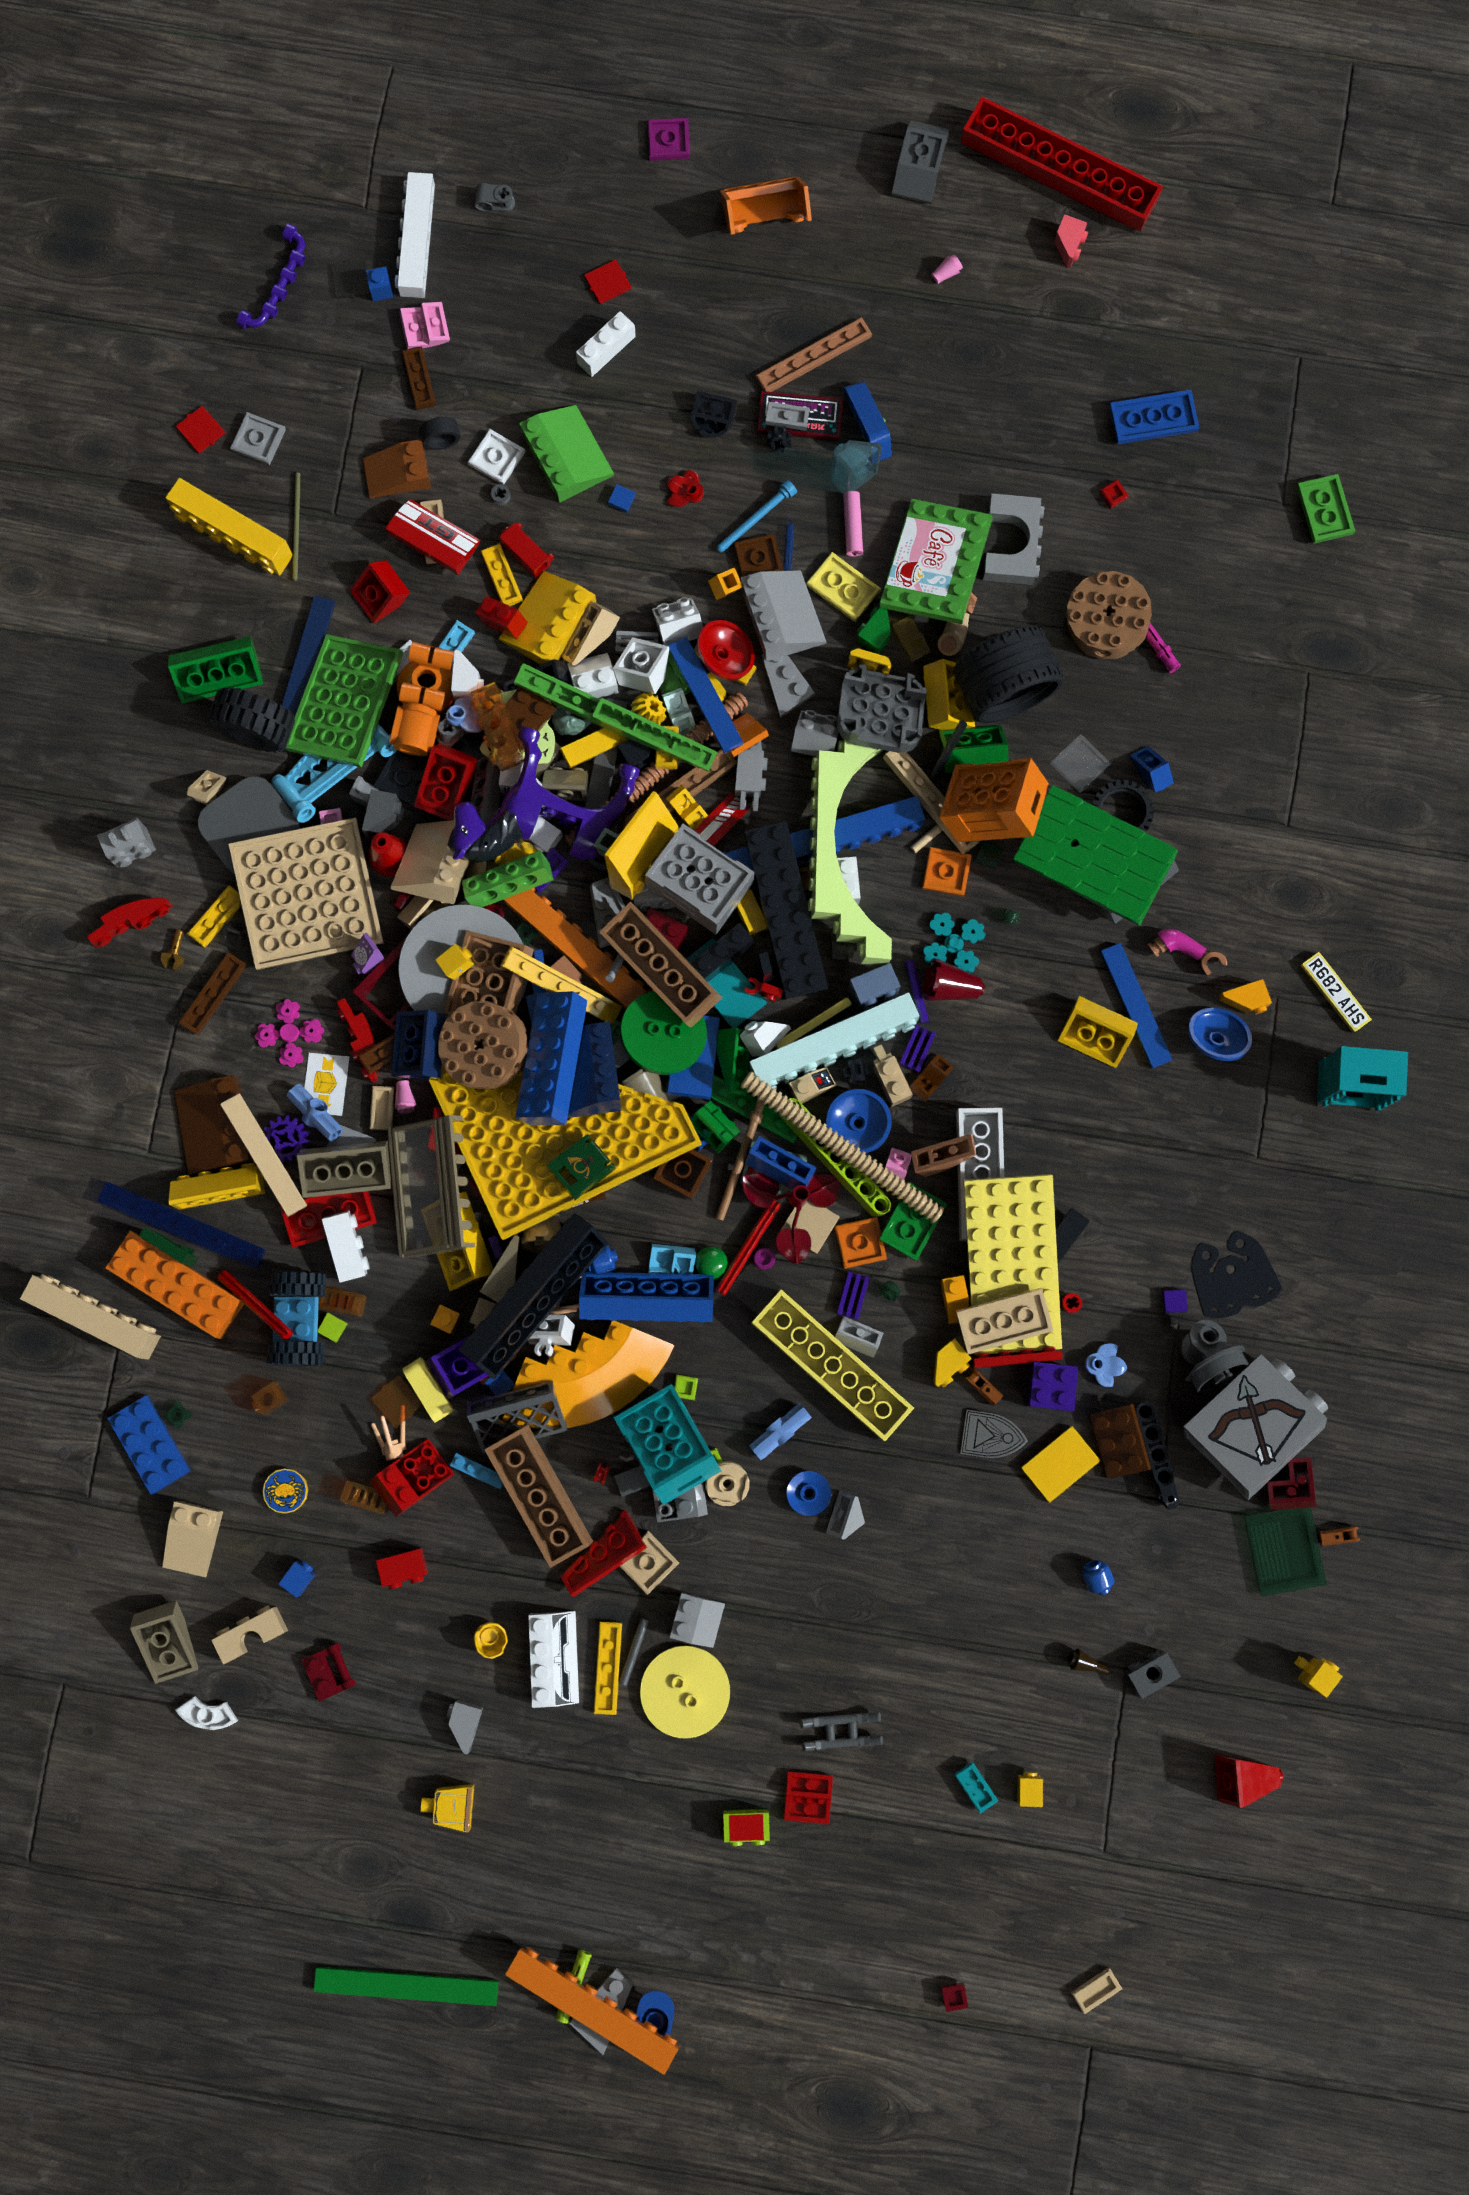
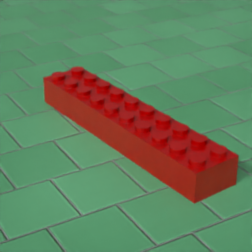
[961,96,1163,232]

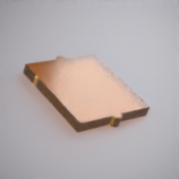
[372,1375,423,1428]

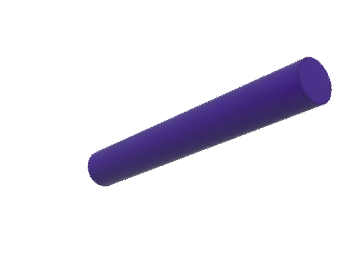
[905,960,929,1024]

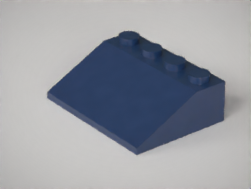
[567,1021,622,1118]

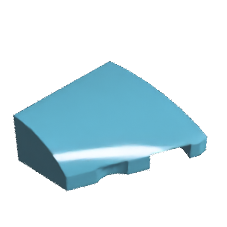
[648,1244,696,1274]

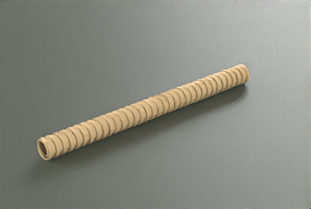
[741,1072,944,1223]

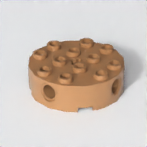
[1066,571,1152,660]
[438,1001,528,1090]

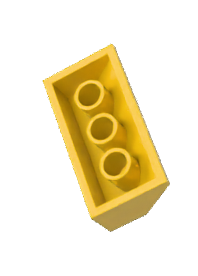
[169,1163,265,1210]
[421,1192,493,1291]

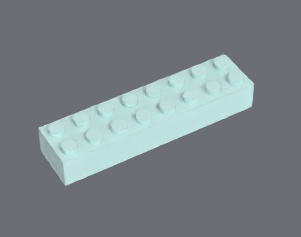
[749,993,920,1089]

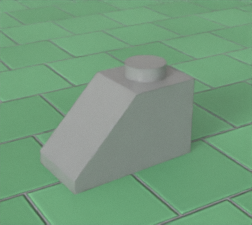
[447,1700,483,1754]

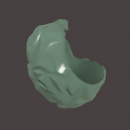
[552,707,591,735]

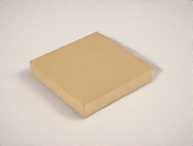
[780,1198,840,1254]
[620,1531,679,1595]

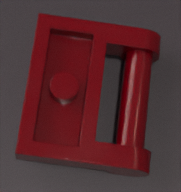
[302,1643,356,1702]

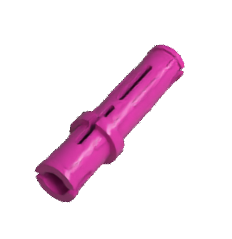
[1145,623,1181,673]

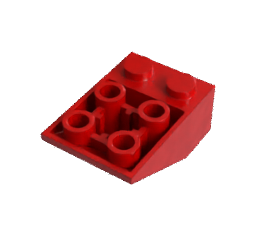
[370,1439,454,1518]

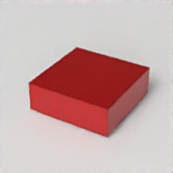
[1099,479,1129,509]

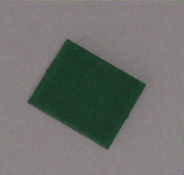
[1244,1508,1327,1597]

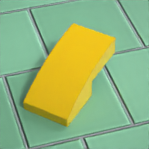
[666,785,708,830]

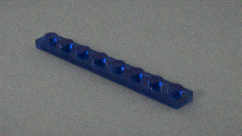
[97,1181,266,1270]

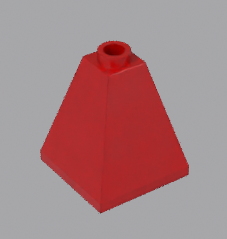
[1214,1755,1283,1808]

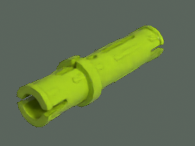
[554,1949,592,2024]

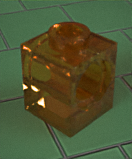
[251,1382,289,1415]

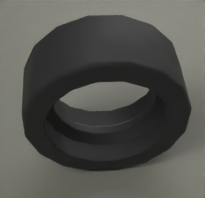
[419,417,461,450]

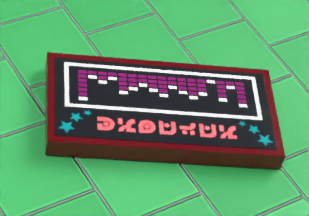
[758,391,843,441]

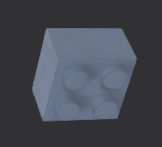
[848,963,901,1012]

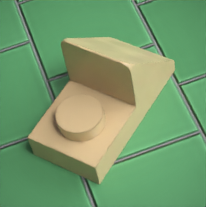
[187,770,226,805]

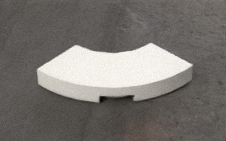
[175,1696,238,1730]

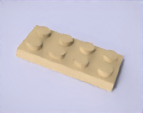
[956,1288,1054,1354]

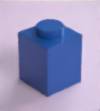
[366,267,393,302]
[279,1560,316,1597]

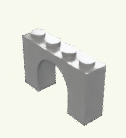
[983,494,1044,585]

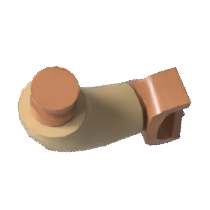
[938,592,977,656]

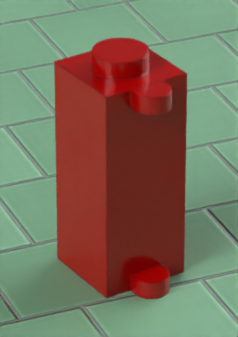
[499,522,554,579]

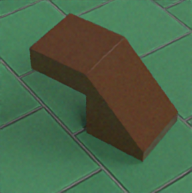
[909,1054,954,1102]

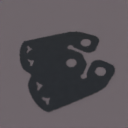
[1192,1231,1282,1318]

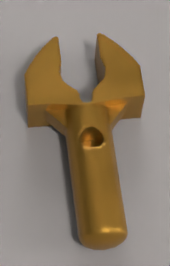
[160,930,185,971]

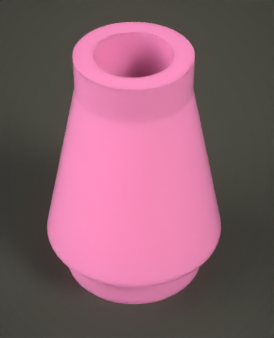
[931,254,963,284]
[395,1080,416,1114]

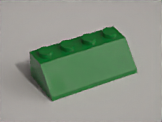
[168,636,264,704]

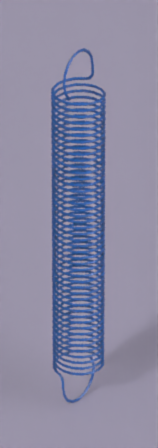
[783,519,794,571]

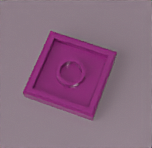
[648,118,690,161]

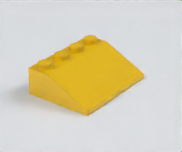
[499,571,596,665]
[604,791,678,900]

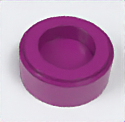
[753,1248,775,1270]

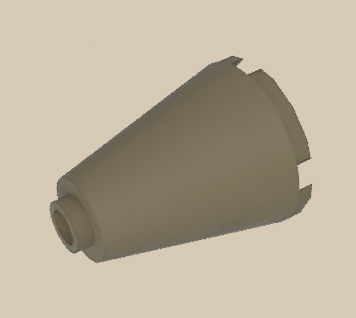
[618,1068,668,1101]

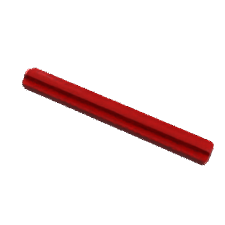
[716,1200,780,1295]
[218,1270,293,1340]

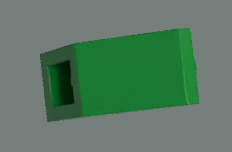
[857,607,891,654]

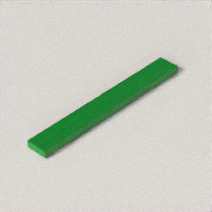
[314,1966,499,2006]

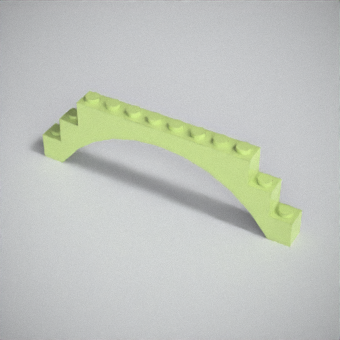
[808,738,892,966]

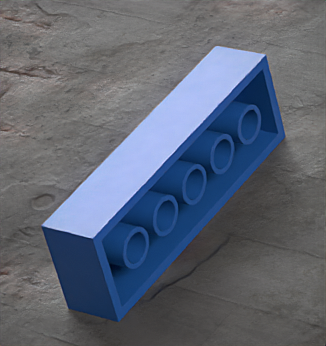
[515,991,588,1126]
[579,1272,714,1323]

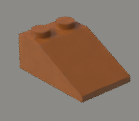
[363,439,431,498]

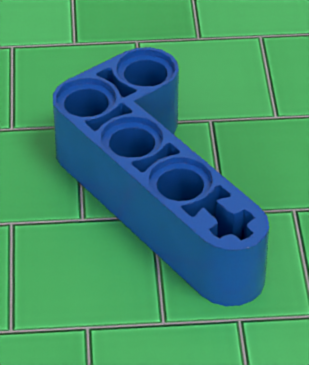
[844,381,892,464]

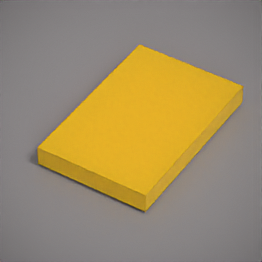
[1021,1426,1100,1503]

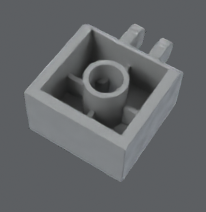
[97,817,156,867]

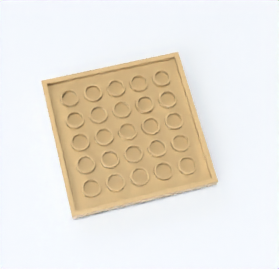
[229,818,384,970]

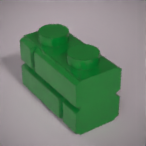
[690,1100,741,1153]

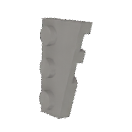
[762,653,815,718]

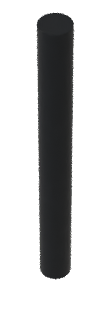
[928,720,967,784]

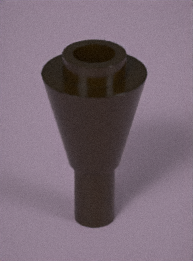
[1068,1648,1110,1675]

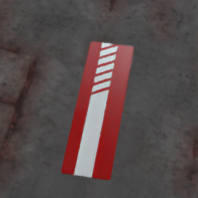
[694,793,750,847]

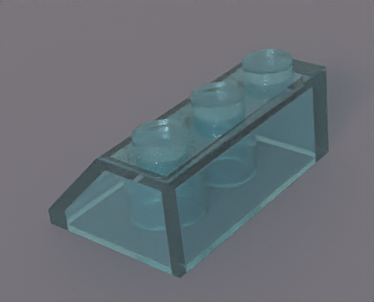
[830,440,882,494]

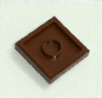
[733,533,783,577]

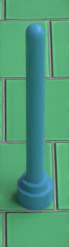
[717,480,797,552]

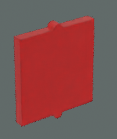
[584,259,632,304]
[176,406,225,454]

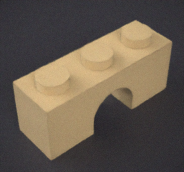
[212,1605,288,1665]

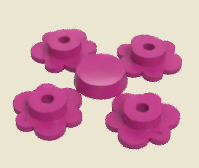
[255,999,325,1068]

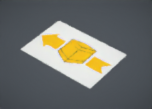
[304,1053,349,1116]

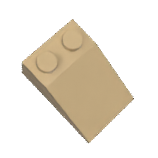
[162,1501,223,1577]

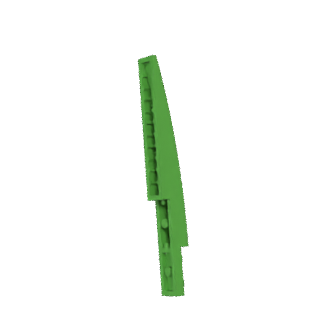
[514,663,717,772]

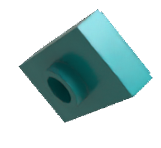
[954,1761,998,1814]

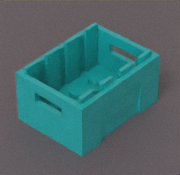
[1317,1046,1408,1112]
[614,1384,722,1505]

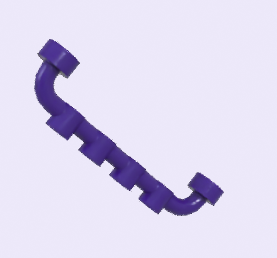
[236,223,306,329]

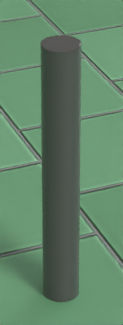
[619,1618,649,1686]

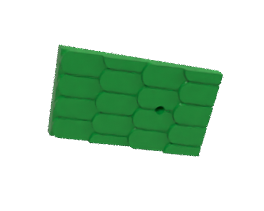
[1014,785,1178,926]

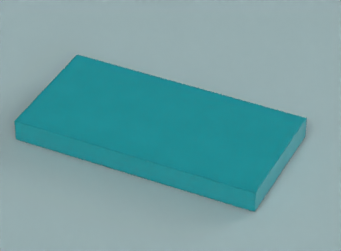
[686,938,767,1028]

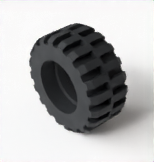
[207,687,295,753]

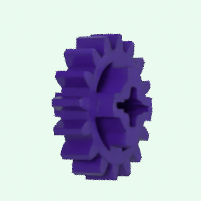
[264,1116,310,1164]

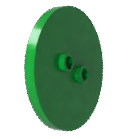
[620,991,707,1075]

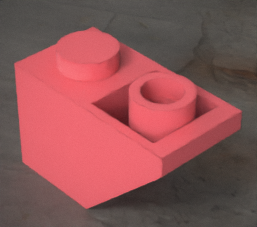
[1054,214,1088,268]

